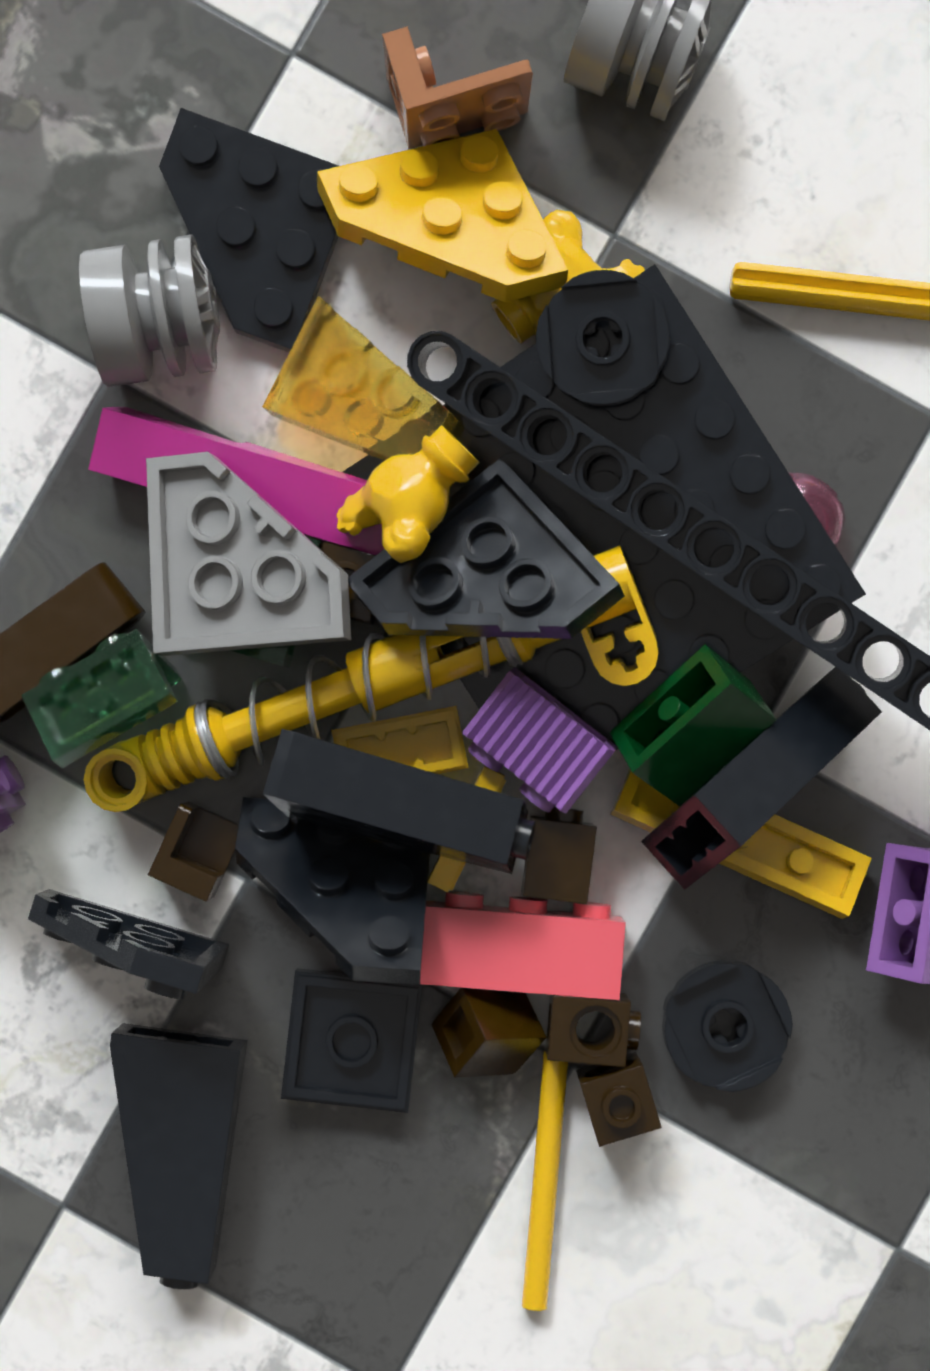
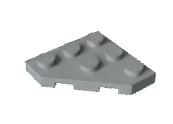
[146,452,351,656]

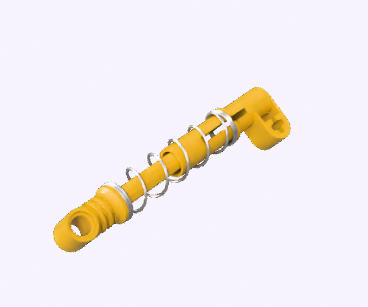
[83,546,659,812]

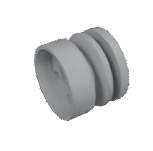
[563,0,711,121]
[79,234,220,387]

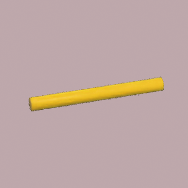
[522,1051,568,1311]

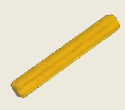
[730,262,930,321]

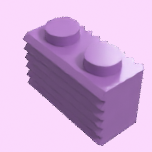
[462,667,617,814]

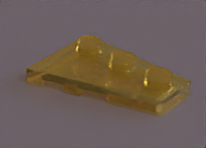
[262,295,458,461]

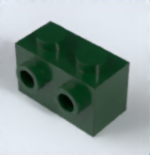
[609,644,777,806]

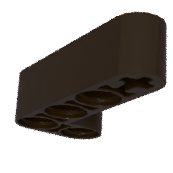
[0,562,146,726]

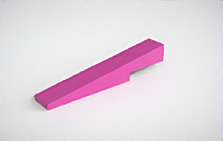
[88,407,384,555]

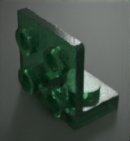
[21,629,182,768]

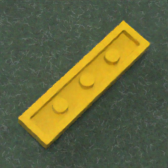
[610,769,872,919]

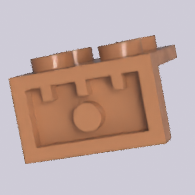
[382,26,533,149]

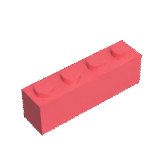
[420,891,626,1000]

